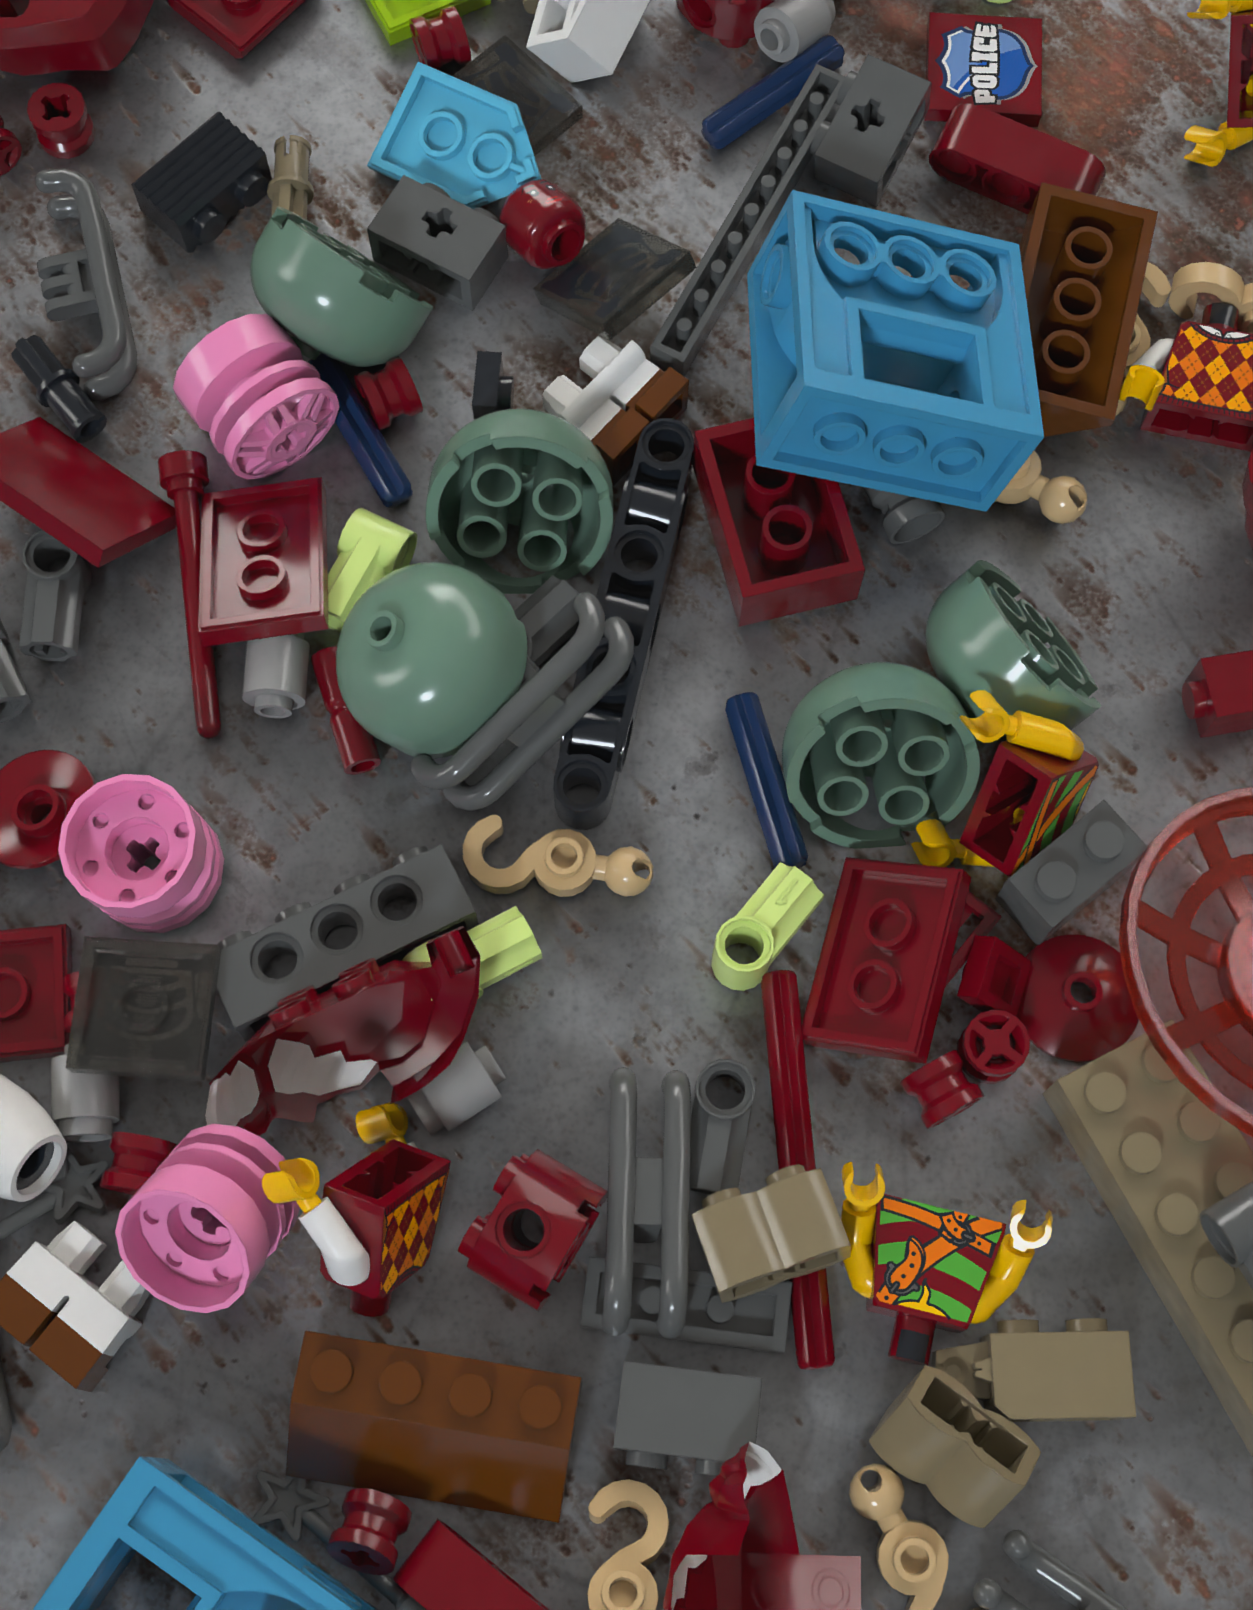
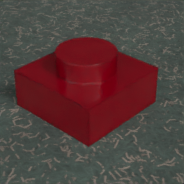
[957,935,1032,1016]

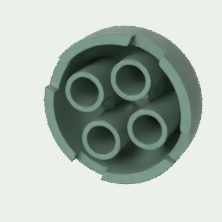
[250,207,433,367]
[426,409,613,594]
[925,560,1102,741]
[336,562,527,759]
[782,662,980,849]

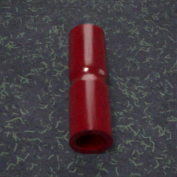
[311,646,381,775]

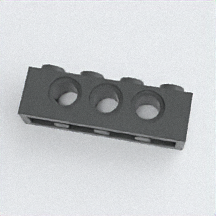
[209,844,479,1041]

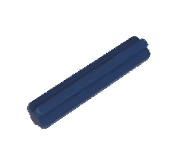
[701,35,845,150]
[308,354,413,508]
[725,692,808,869]

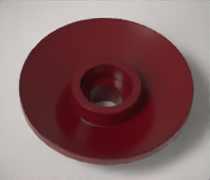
[0,750,96,869]
[1016,934,1142,1062]

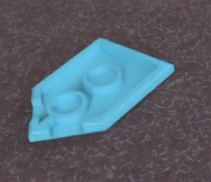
[367,62,542,209]

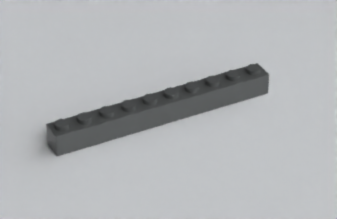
[650,64,846,377]

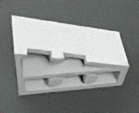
[526,0,650,83]

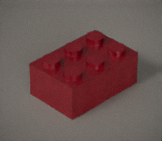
[692,418,865,627]

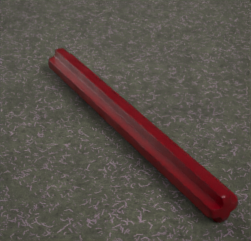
[761,970,835,1370]

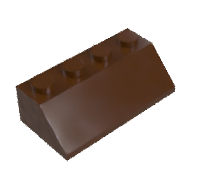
[1020,182,1158,437]
[286,1330,583,1523]

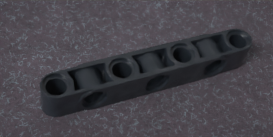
[553,418,694,830]

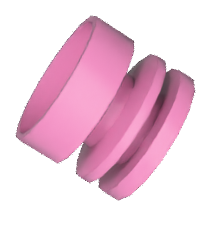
[173,314,340,480]
[58,774,224,933]
[115,1124,300,1313]

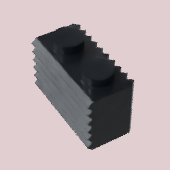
[131,112,272,253]

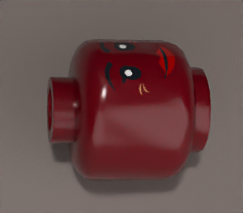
[499,179,586,270]

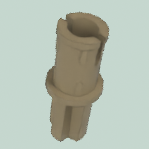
[267,135,314,220]

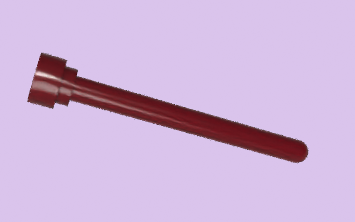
[158,450,221,739]

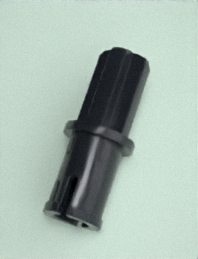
[11,335,107,443]

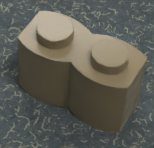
[691,1165,851,1303]
[869,1365,1041,1528]

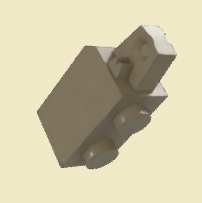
[932,1318,1136,1422]

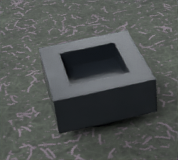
[472,351,514,420]

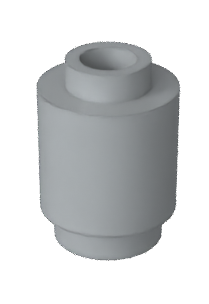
[754,0,836,63]
[242,633,310,718]
[407,1041,506,1135]
[51,1042,120,1143]

